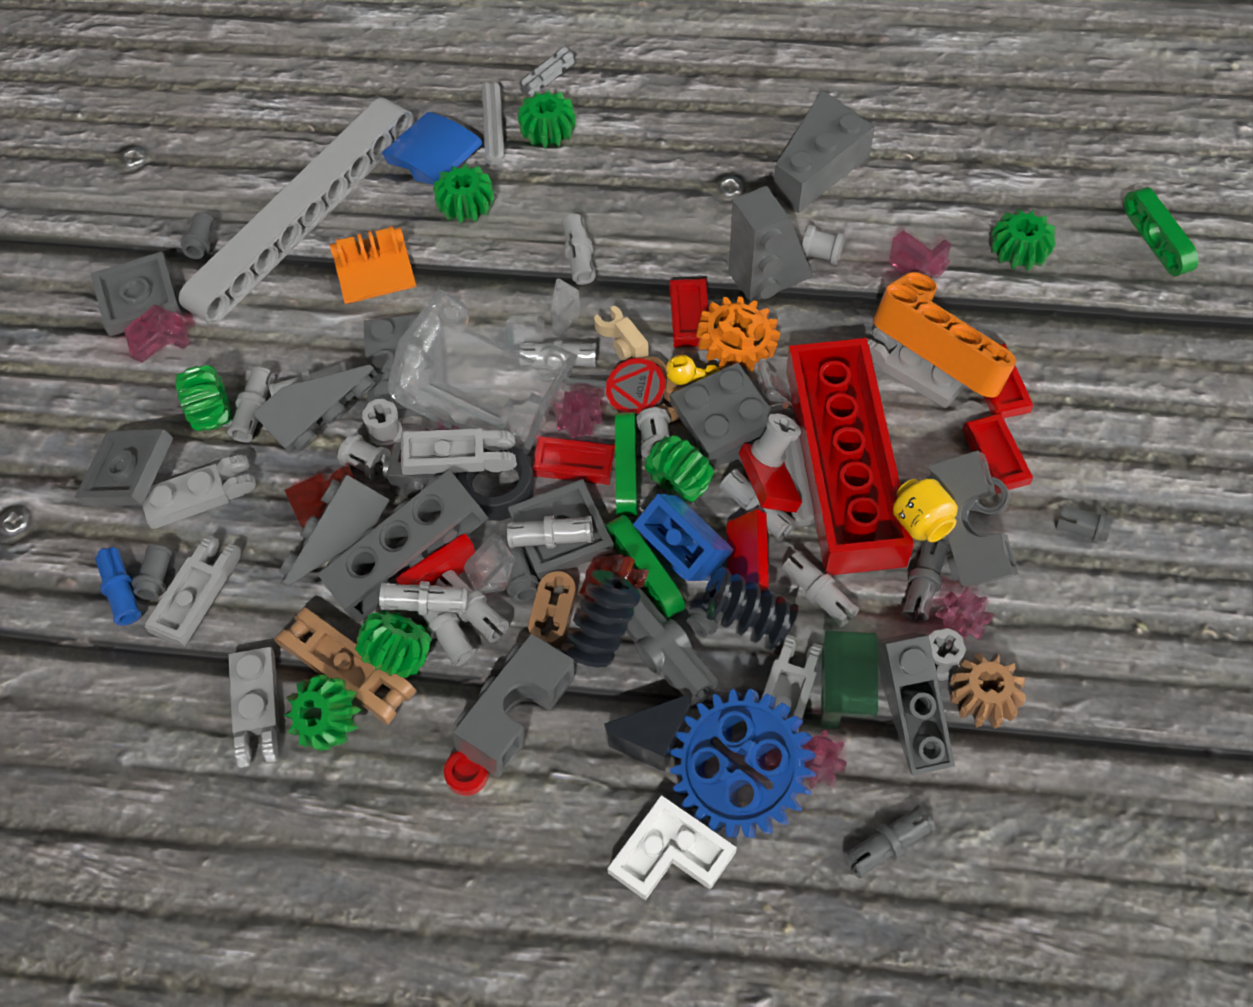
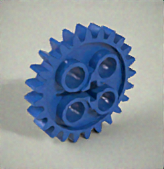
[670,689,816,839]

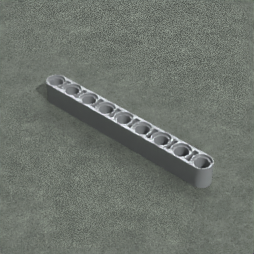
[178,97,413,324]

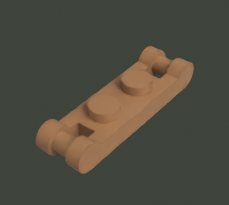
[274,607,417,725]

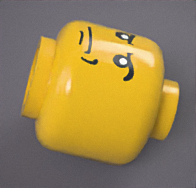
[893,478,958,542]

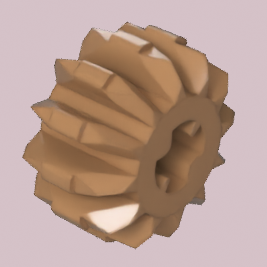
[949,652,1026,729]

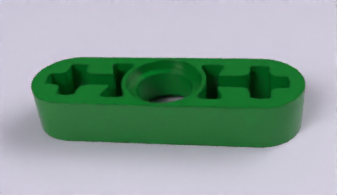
[1124,187,1199,277]
[615,412,637,517]
[605,515,685,620]

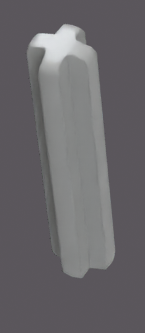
[482,82,505,166]
[784,418,815,527]

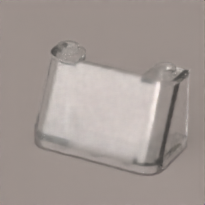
[388,289,578,456]

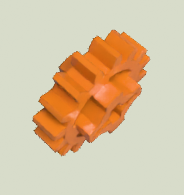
[696,296,780,372]

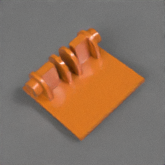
[329,225,417,304]

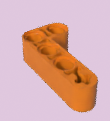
[873,272,1017,397]

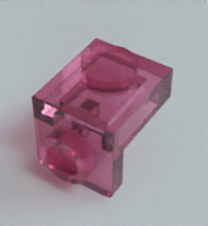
[889,230,951,278]
[124,305,190,363]

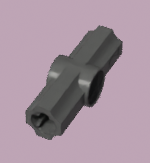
[626,588,718,706]

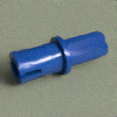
[95,547,141,626]

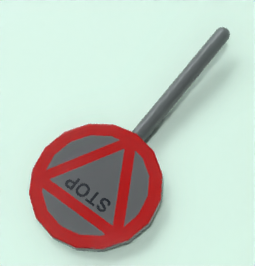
[539,358,666,416]

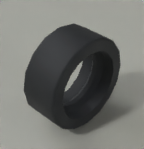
[456,446,534,521]

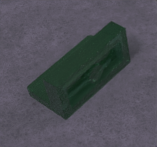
[820,630,878,729]

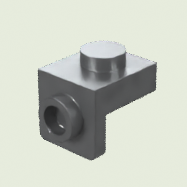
[383,442,440,499]

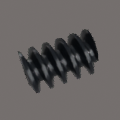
[702,567,799,651]
[560,570,641,668]

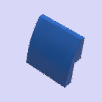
[382,112,482,185]

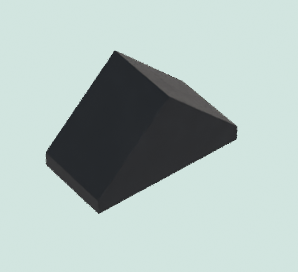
[604,695,691,772]

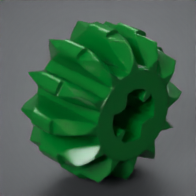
[517,89,576,149]
[433,163,494,224]
[991,208,1055,271]
[175,365,232,432]
[644,435,715,502]
[355,611,432,678]
[283,675,362,751]

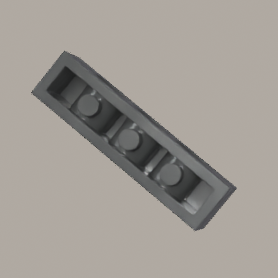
[318,470,489,622]

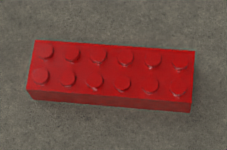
[786,338,914,576]

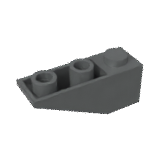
[252,364,377,453]
[279,475,389,586]
[873,633,955,775]

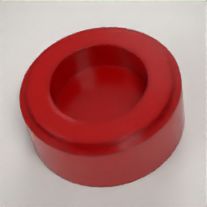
[443,751,489,796]

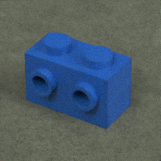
[633,494,734,581]

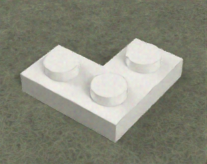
[608,795,737,900]

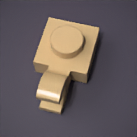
[594,306,649,361]

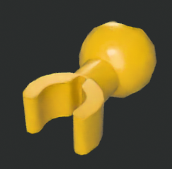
[666,355,721,385]

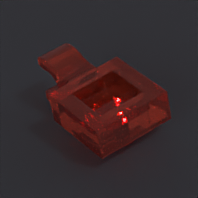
[285,466,355,528]
[579,554,649,599]

